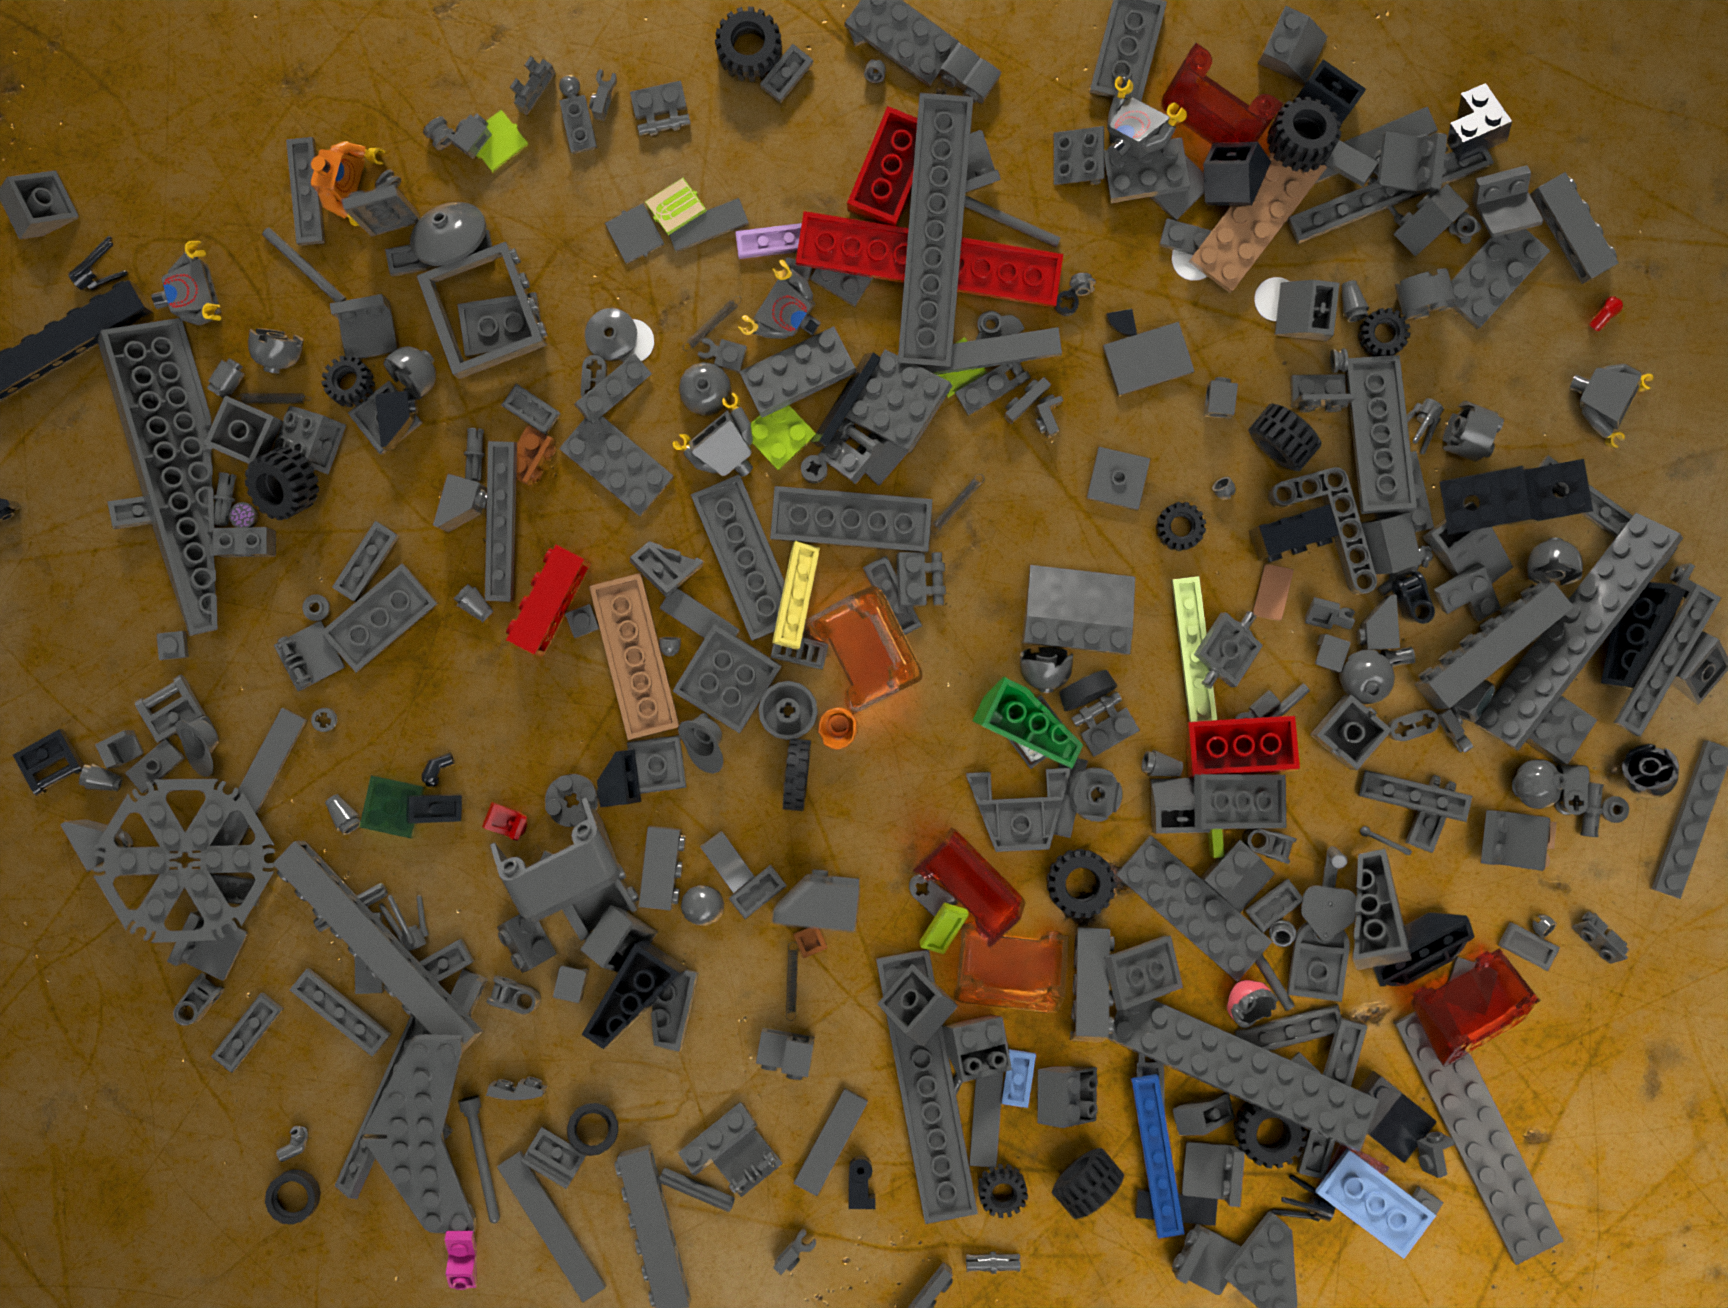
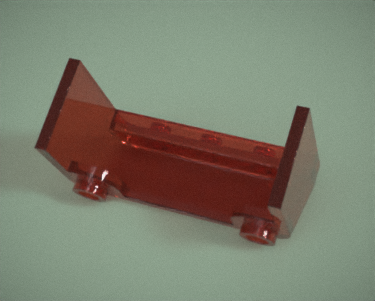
[913,827,1025,948]

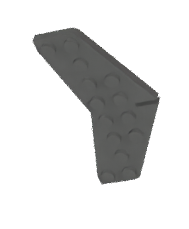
[362,1035,477,1233]

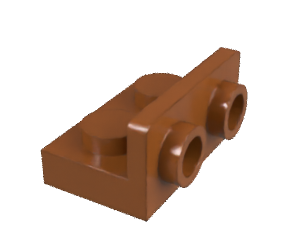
[516,425,557,487]

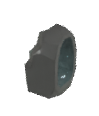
[1451,680,1495,722]

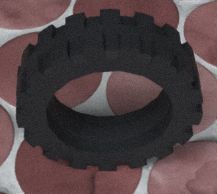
[783,738,811,811]

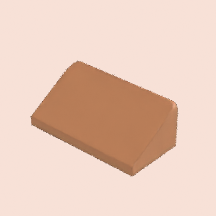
[1253,564,1294,622]

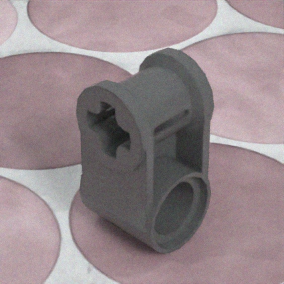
[1554,764,1590,815]
[1242,828,1297,864]
[909,874,959,917]
[173,973,224,1026]
[486,976,541,1014]

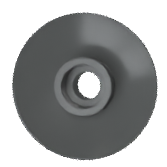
[585,308,637,361]

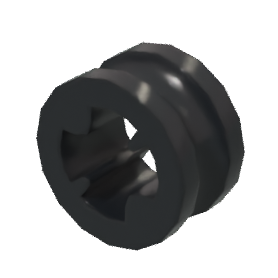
[1055,291,1079,316]

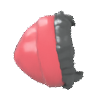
[1227,980,1278,1028]

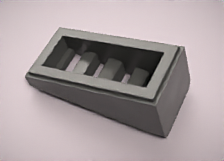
[771,638,829,670]

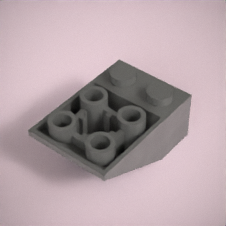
[1423,502,1513,583]

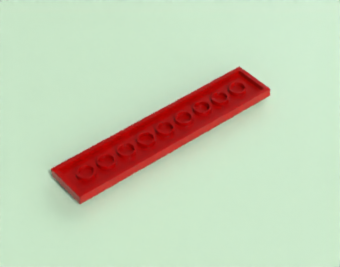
[795,211,1064,308]

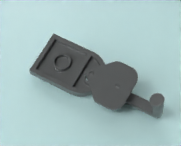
[1287,846,1357,1002]

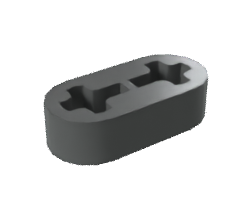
[581,355,608,397]
[1388,710,1439,741]

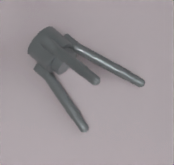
[1407,398,1444,455]
[379,895,429,951]

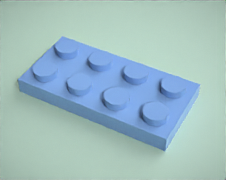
[1315,1148,1436,1258]

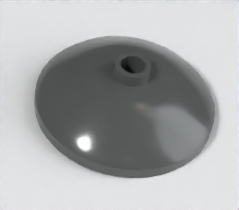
[410,202,487,266]

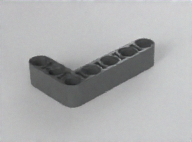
[1268,467,1377,595]

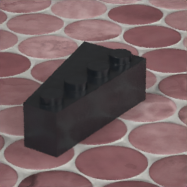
[1601,582,1686,690]
[581,940,688,1049]

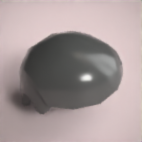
[681,885,725,926]

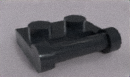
[13,729,84,796]

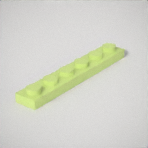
[1171,576,1217,722]

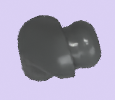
[276,1126,309,1162]

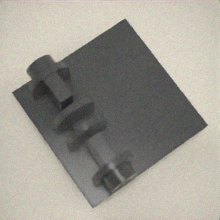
[1054,126,1104,185]
[274,620,345,692]
[713,1128,783,1197]

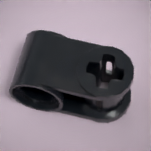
[1391,571,1435,624]

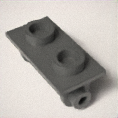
[1572,911,1629,964]

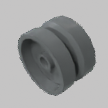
[759,681,818,740]

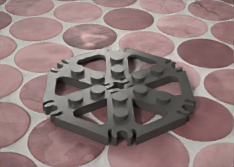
[93,779,275,943]

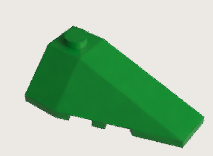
[972,677,1083,769]

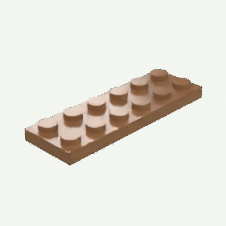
[1189,153,1327,293]
[589,573,680,740]

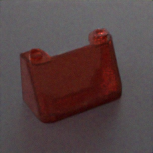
[1161,43,1284,144]
[1411,948,1540,1067]

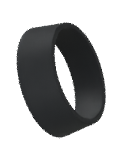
[1059,670,1118,711]

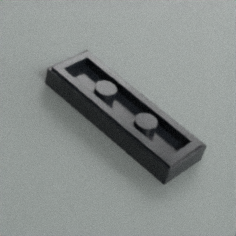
[1134,1189,1218,1226]

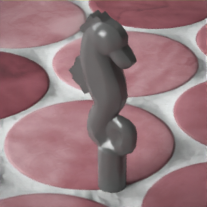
[1377,546,1433,596]

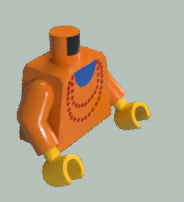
[311,142,386,227]

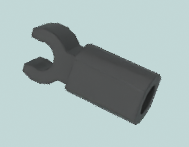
[1235,690,1281,719]

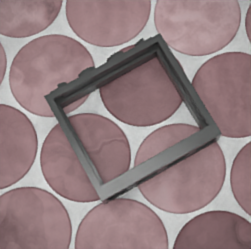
[417,242,548,379]

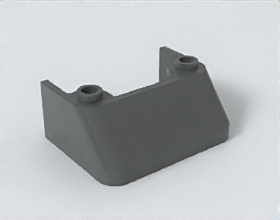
[490,797,620,923]
[772,869,859,932]

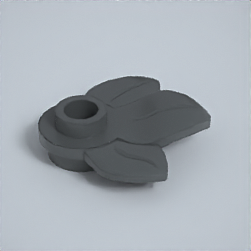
[976,311,1024,340]

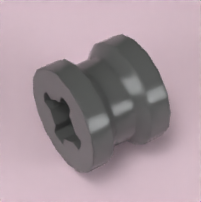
[423,116,456,150]
[801,455,828,484]

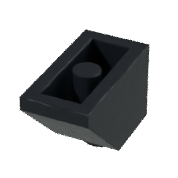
[375,391,419,451]
[597,749,641,807]

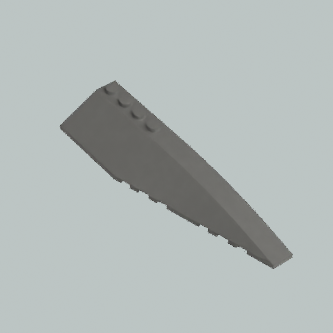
[97,318,217,636]

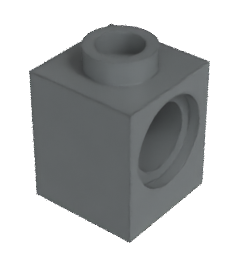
[1204,377,1238,419]

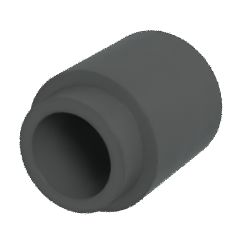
[207,358,245,398]

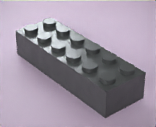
[1414,582,1574,709]

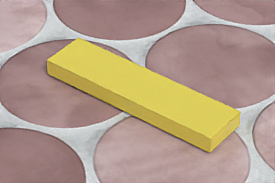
[772,541,820,650]

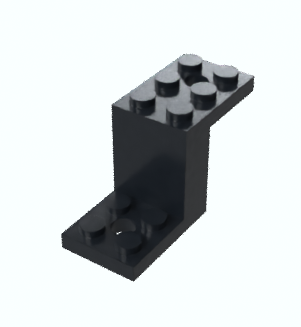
[1439,459,1594,535]

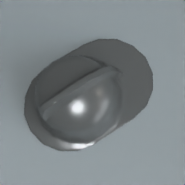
[678,713,724,774]
[175,716,219,777]

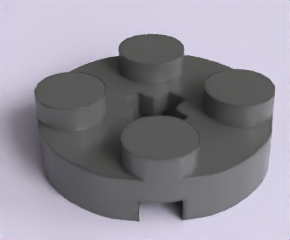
[1069,768,1122,822]
[545,774,599,827]

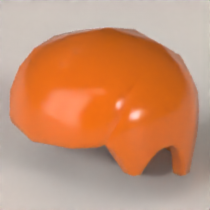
[818,707,858,750]

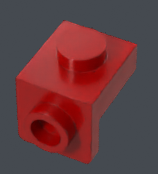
[482,802,527,841]

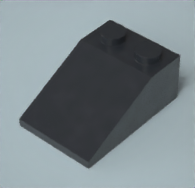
[1358,1071,1437,1163]

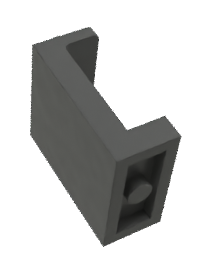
[562,864,639,941]

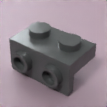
[497,914,557,973]

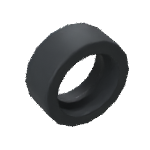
[567,1103,618,1156]
[265,1169,320,1225]

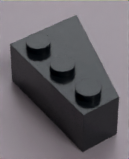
[1249,504,1339,563]

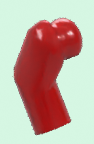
[1589,296,1623,332]

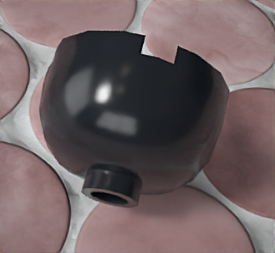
[1622,744,1679,799]

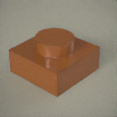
[793,927,828,959]

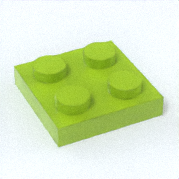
[751,405,816,471]

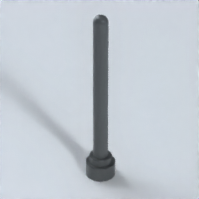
[458,1095,500,1224]

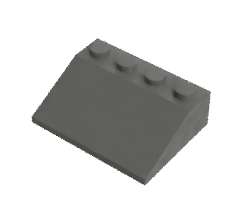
[1022,565,1135,655]

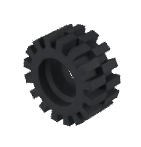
[1358,308,1411,357]
[321,355,375,408]
[1156,502,1206,551]
[978,1164,1028,1218]

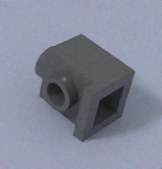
[447,114,492,159]

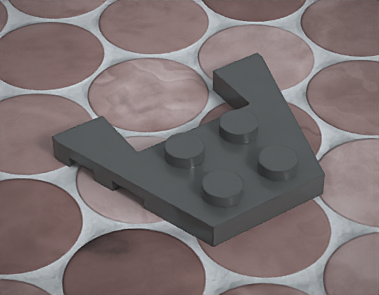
[966,768,1070,852]

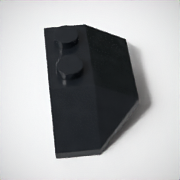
[1372,913,1475,987]

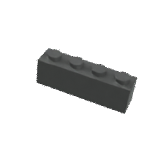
[1529,172,1619,284]

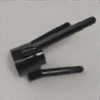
[68,236,128,291]
[1271,1175,1335,1222]

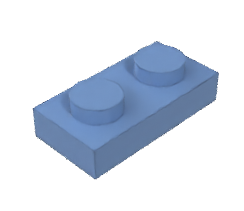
[1001,1049,1036,1108]

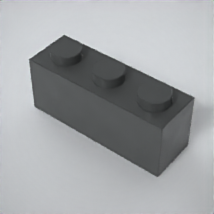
[639,826,686,910]

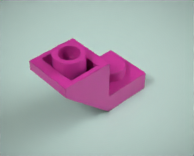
[445,1231,477,1290]

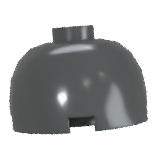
[248,328,304,373]
[383,346,436,400]
[679,362,732,416]
[1527,538,1583,585]
[1020,647,1073,693]
[1339,650,1395,704]

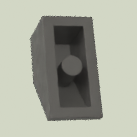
[1357,595,1400,650]
[1173,1093,1235,1136]

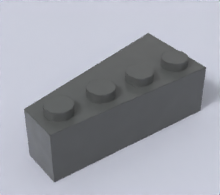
[1353,849,1412,970]
[1070,928,1115,1042]

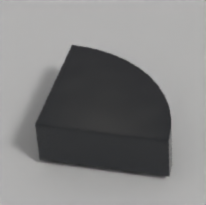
[1106,309,1137,336]

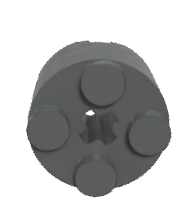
[1394,268,1456,320]
[1443,401,1504,462]

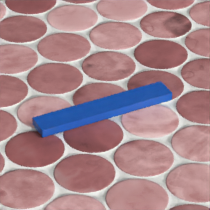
[1131,1074,1184,1239]

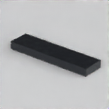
[811,352,881,447]

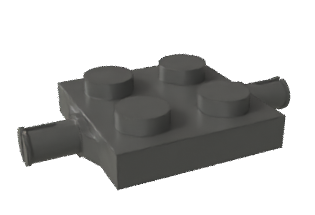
[1194,611,1263,689]

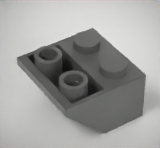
[1274,280,1340,341]
[1150,778,1210,834]
[942,1014,1012,1082]
[1038,1066,1098,1128]

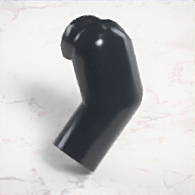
[421,752,455,788]

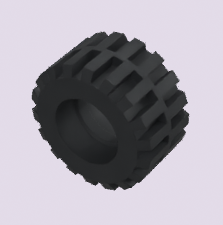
[715,7,782,82]
[1267,97,1342,172]
[1248,403,1322,471]
[245,447,319,520]
[1046,849,1116,918]
[1234,1102,1307,1169]
[1052,1148,1124,1219]

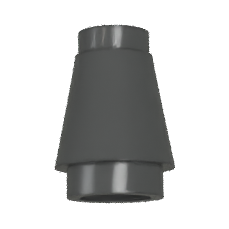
[1341,280,1369,322]
[454,584,493,622]
[1141,750,1183,777]
[79,764,123,792]
[325,794,361,835]

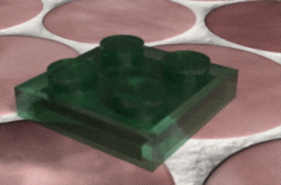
[359,775,425,839]

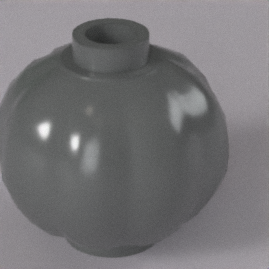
[1512,759,1566,809]

